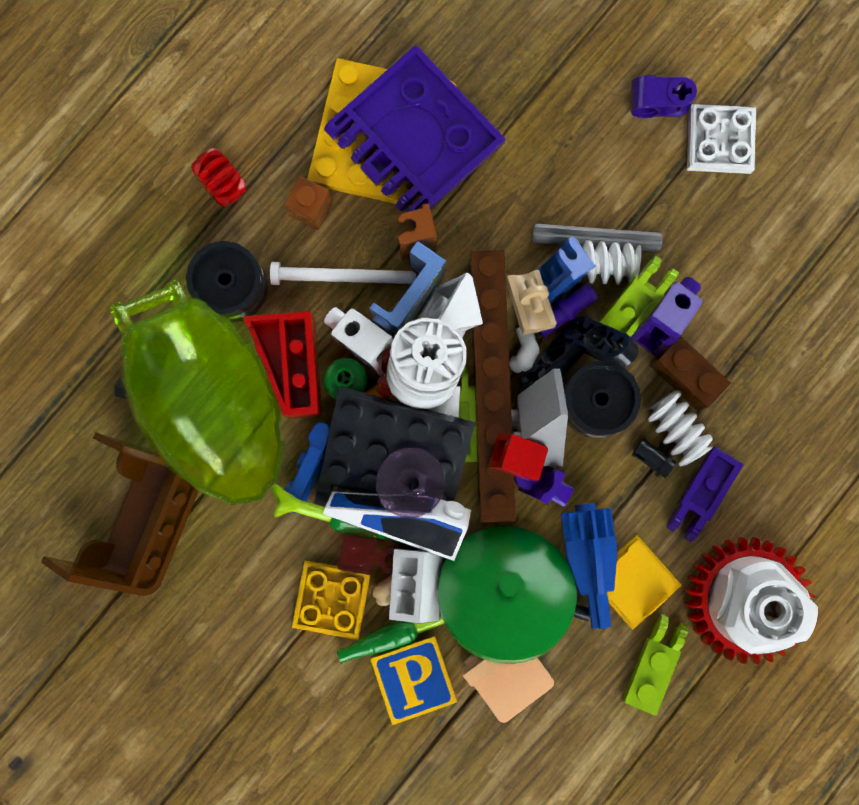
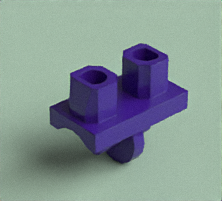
[514,466,574,506]

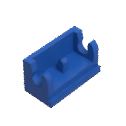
[537,236,596,304]

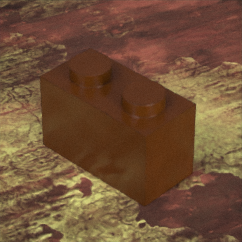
[649,336,731,411]

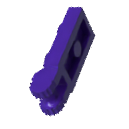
[666,446,743,542]

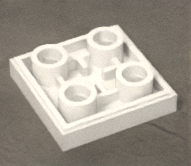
[687,104,756,174]

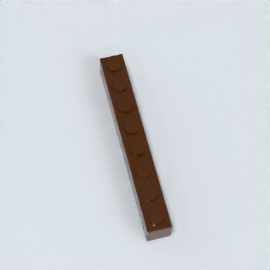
[469,250,516,522]

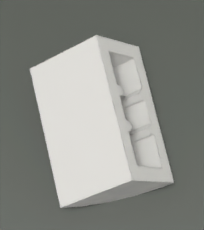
[389,549,443,623]

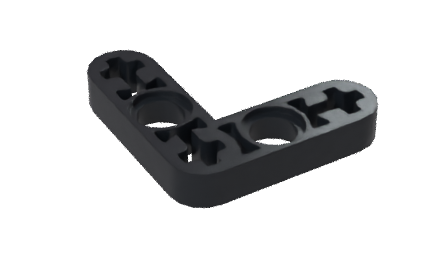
[520,316,639,390]

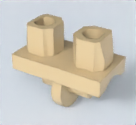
[506,270,557,335]

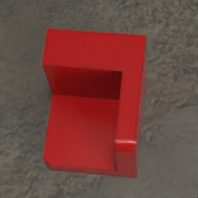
[488,434,548,481]

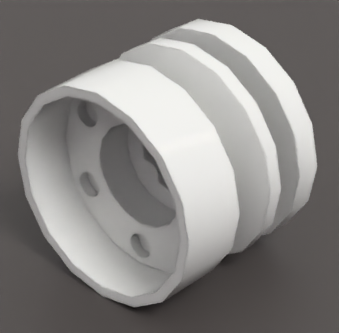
[387,318,466,409]

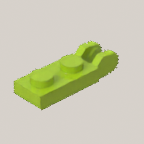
[598,255,679,337]
[622,614,689,716]

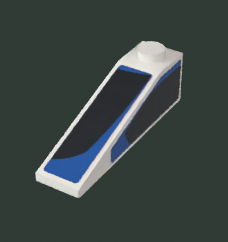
[323,491,471,561]

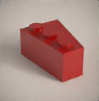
[243,311,322,419]

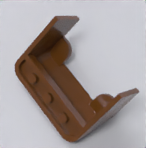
[41,432,202,596]

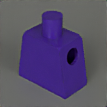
[630,277,702,357]

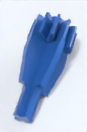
[561,503,617,629]

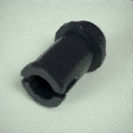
[631,438,677,478]

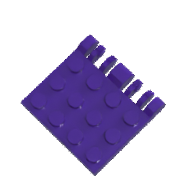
[324,45,505,225]

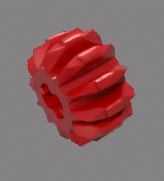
[191,148,246,207]

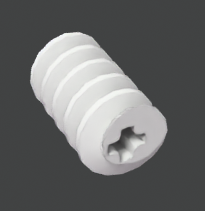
[577,240,641,285]
[646,390,713,467]

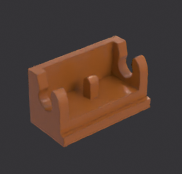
[397,203,437,261]

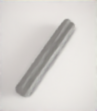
[532,224,663,252]

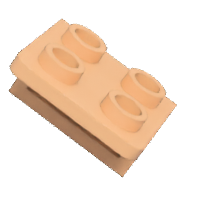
[461,654,554,723]

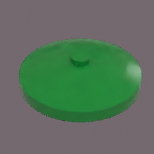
[438,526,577,664]

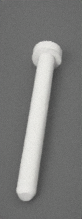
[270,262,416,285]

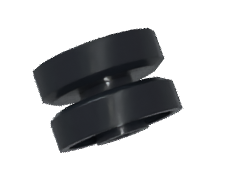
[186,241,268,323]
[563,361,641,438]

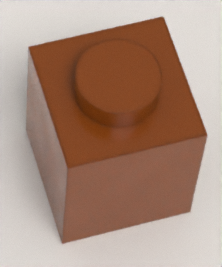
[284,176,333,230]

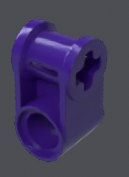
[631,75,697,118]

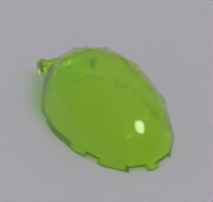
[110,280,285,505]

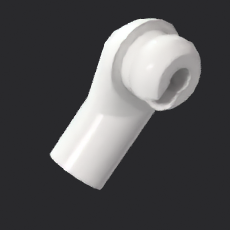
[509,327,539,373]

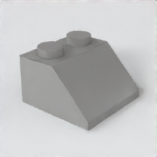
[511,369,568,466]

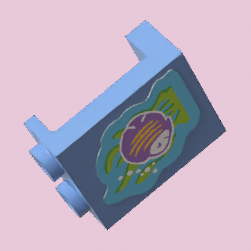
[369,241,446,336]

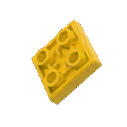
[292,560,371,640]

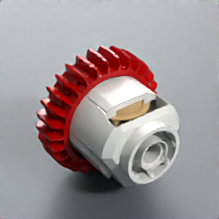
[684,537,818,665]

